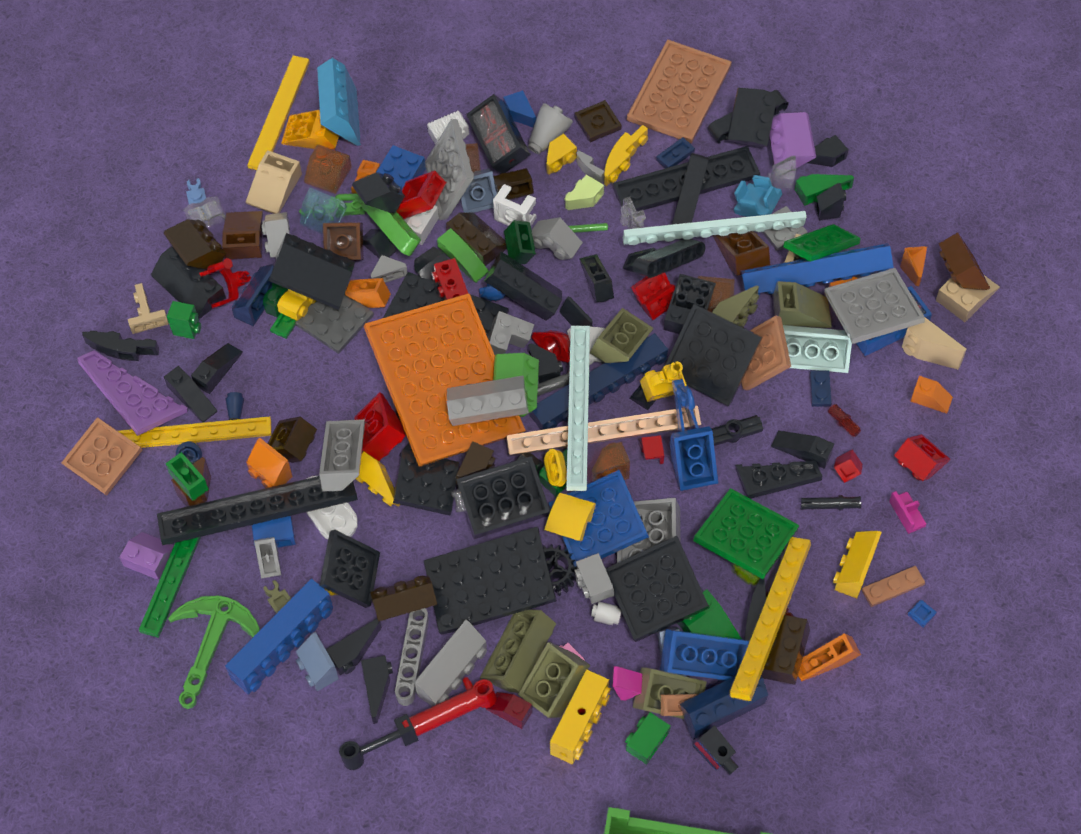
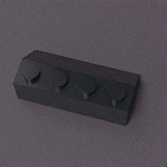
[151,246,226,319]
[484,251,562,321]

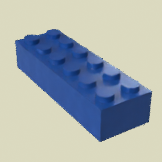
[225,578,333,695]

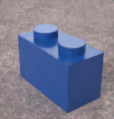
[252,516,296,548]

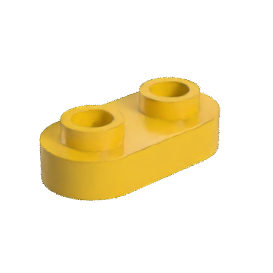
[544,449,567,487]

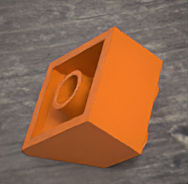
[246,438,293,488]

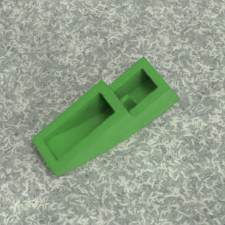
[437,228,489,283]

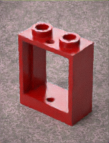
[396,170,447,219]

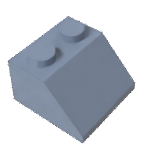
[460,168,497,212]
[296,632,339,691]

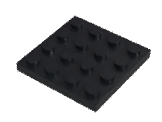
[665,304,763,406]
[606,536,710,642]

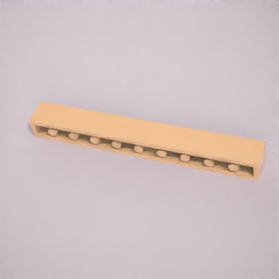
[506,406,701,457]

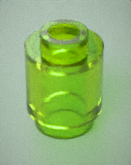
[733,564,760,586]

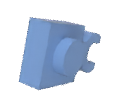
[186,178,208,209]

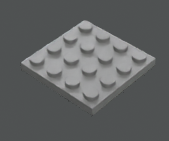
[425,119,474,220]
[825,268,925,344]

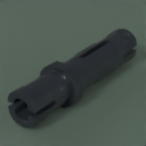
[801,495,861,511]

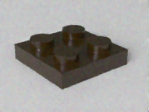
[574,100,622,142]

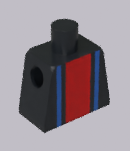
[693,725,739,775]

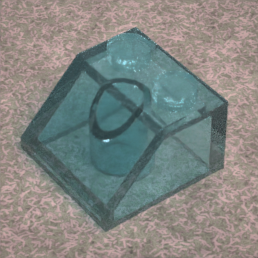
[300,187,347,234]

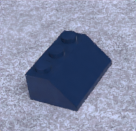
[232,264,274,326]

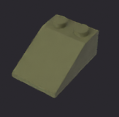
[633,667,707,719]

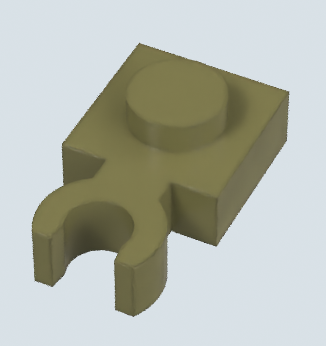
[263,580,291,614]

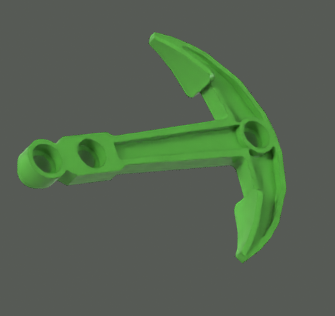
[168,596,260,709]

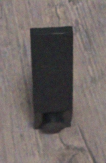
[579,254,614,303]
[191,343,243,394]
[164,365,218,423]
[771,430,835,469]
[326,618,382,675]
[361,655,393,724]

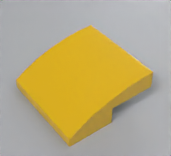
[544,493,596,541]

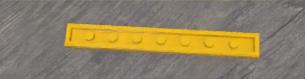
[247,55,310,170]
[118,416,272,448]

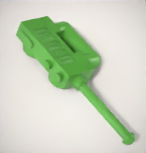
[299,193,365,217]

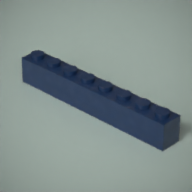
[530,333,668,430]

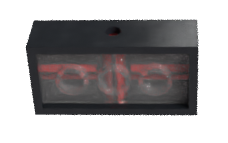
[466,94,531,174]

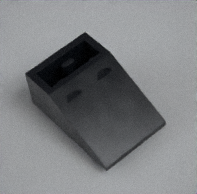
[664,274,716,334]

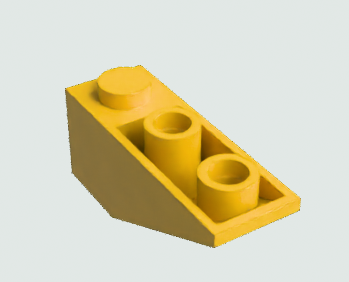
[356,452,400,507]

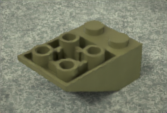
[773,281,831,328]
[713,285,759,327]

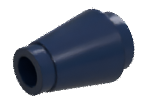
[225,392,244,420]

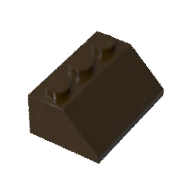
[446,212,507,266]
[164,219,226,270]
[370,575,437,622]

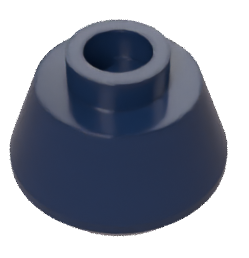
[176,441,202,464]

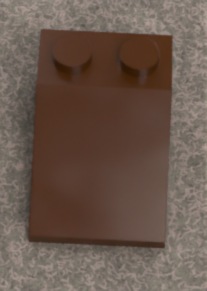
[713,231,770,276]

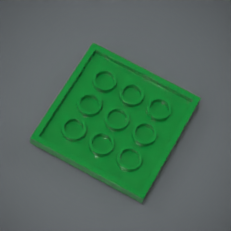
[693,488,799,579]

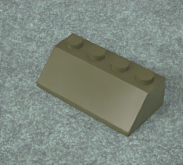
[480,610,556,693]

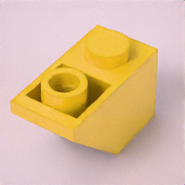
[546,133,577,175]

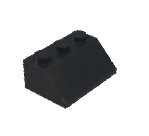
[727,88,778,148]

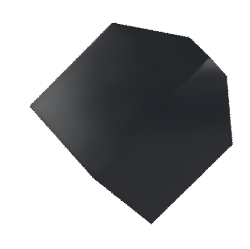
[414,247,449,281]

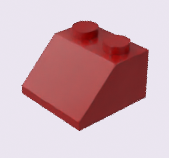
[894,434,951,481]

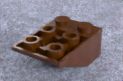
[222,211,263,259]

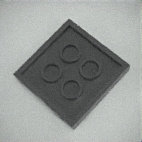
[295,294,374,354]

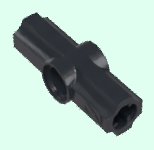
[711,415,763,446]

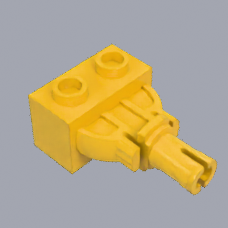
[640,361,687,402]

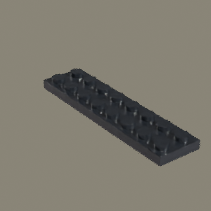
[613,146,760,215]

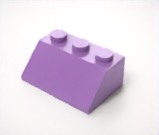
[769,112,816,173]

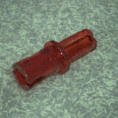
[828,404,861,437]

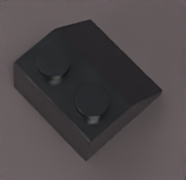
[352,172,405,214]

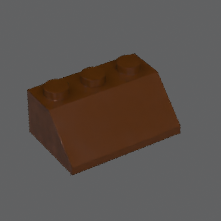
[939,232,990,290]

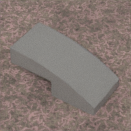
[576,150,605,183]

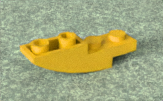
[604,125,648,186]

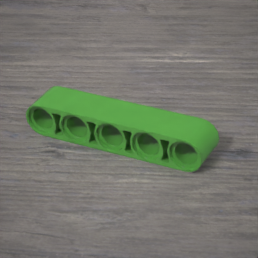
[361,202,421,256]

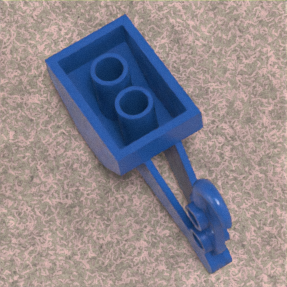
[669,379,718,491]

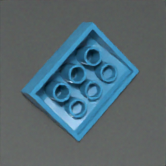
[317,58,361,146]

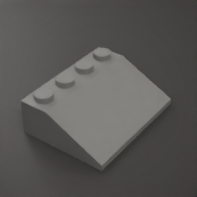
[617,498,681,563]

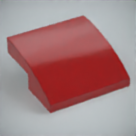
[631,273,675,320]

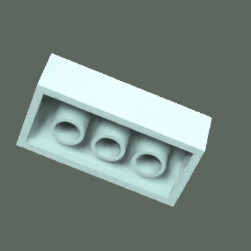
[783,325,852,373]

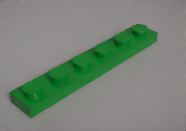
[139,537,201,638]

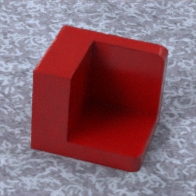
[641,435,664,464]
[834,449,863,483]

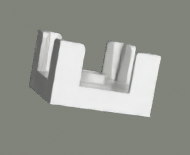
[493,184,536,226]

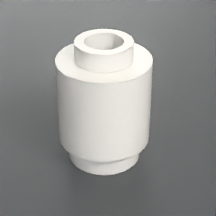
[591,602,621,626]

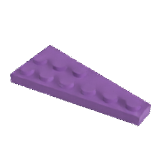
[78,350,187,436]

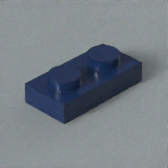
[656,137,695,168]
[810,370,832,407]

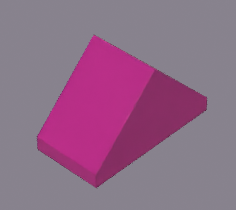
[613,667,642,701]

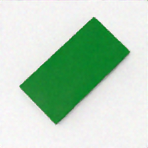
[783,224,861,262]

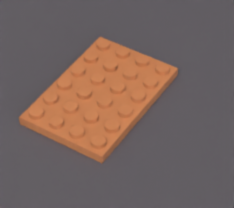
[627,40,732,143]

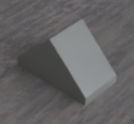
[370,255,407,283]
[254,537,281,578]

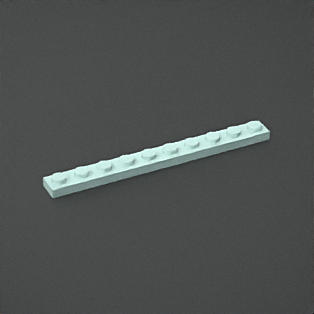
[623,211,807,245]
[567,326,590,491]

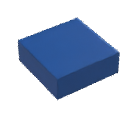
[908,600,937,628]

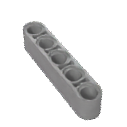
[395,608,429,706]

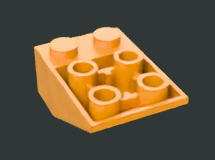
[281,110,339,150]

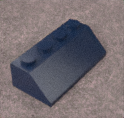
[680,676,768,739]

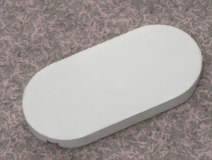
[306,476,357,539]

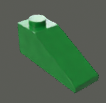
[794,174,854,206]

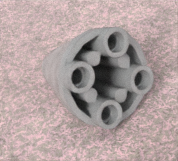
[528,103,573,155]

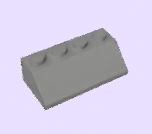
[447,376,529,426]
[319,419,365,491]
[415,620,487,707]

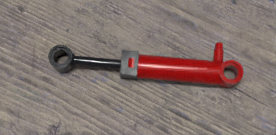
[339,677,497,770]

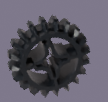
[543,544,577,596]

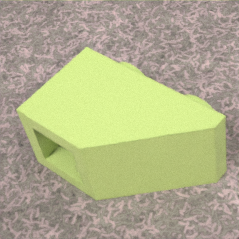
[565,175,604,210]

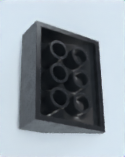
[269,233,355,310]
[456,456,550,539]

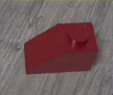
[486,692,532,729]

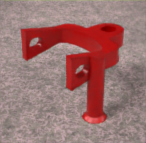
[199,258,251,308]

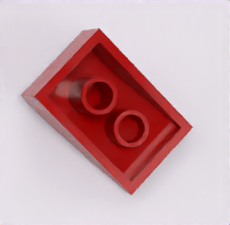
[354,392,405,461]

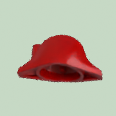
[532,330,570,362]

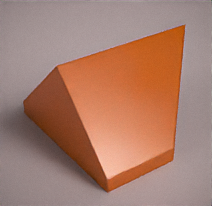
[900,246,927,286]

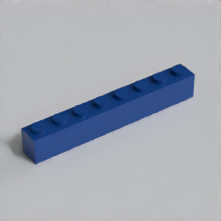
[741,243,894,296]

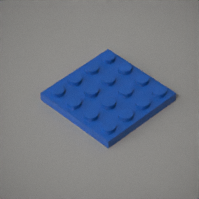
[549,470,649,567]

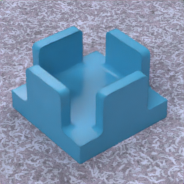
[734,175,782,217]

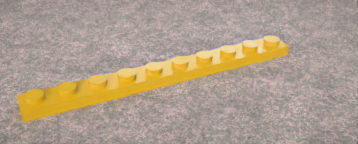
[730,537,811,701]

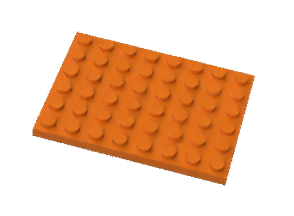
[363,294,526,467]

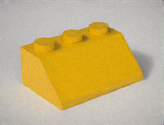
[833,531,882,598]

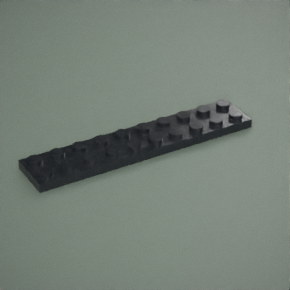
[157,476,358,546]

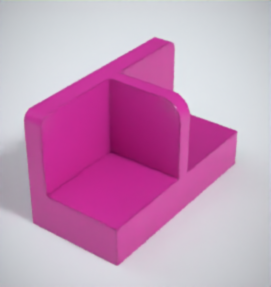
[889,491,926,534]

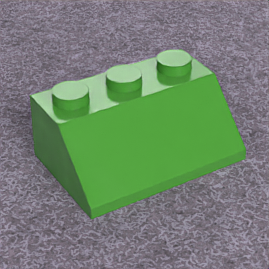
[493,353,539,417]

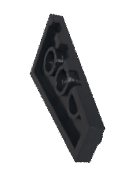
[735,461,822,499]

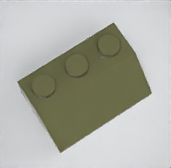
[590,308,654,363]
[518,642,590,718]

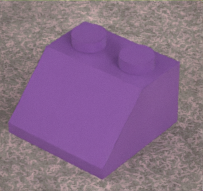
[119,532,174,580]

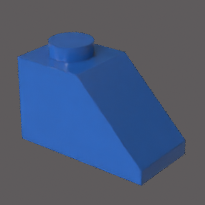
[503,91,536,127]

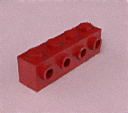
[432,258,469,300]

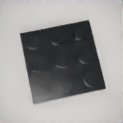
[393,449,459,516]
[319,529,380,608]

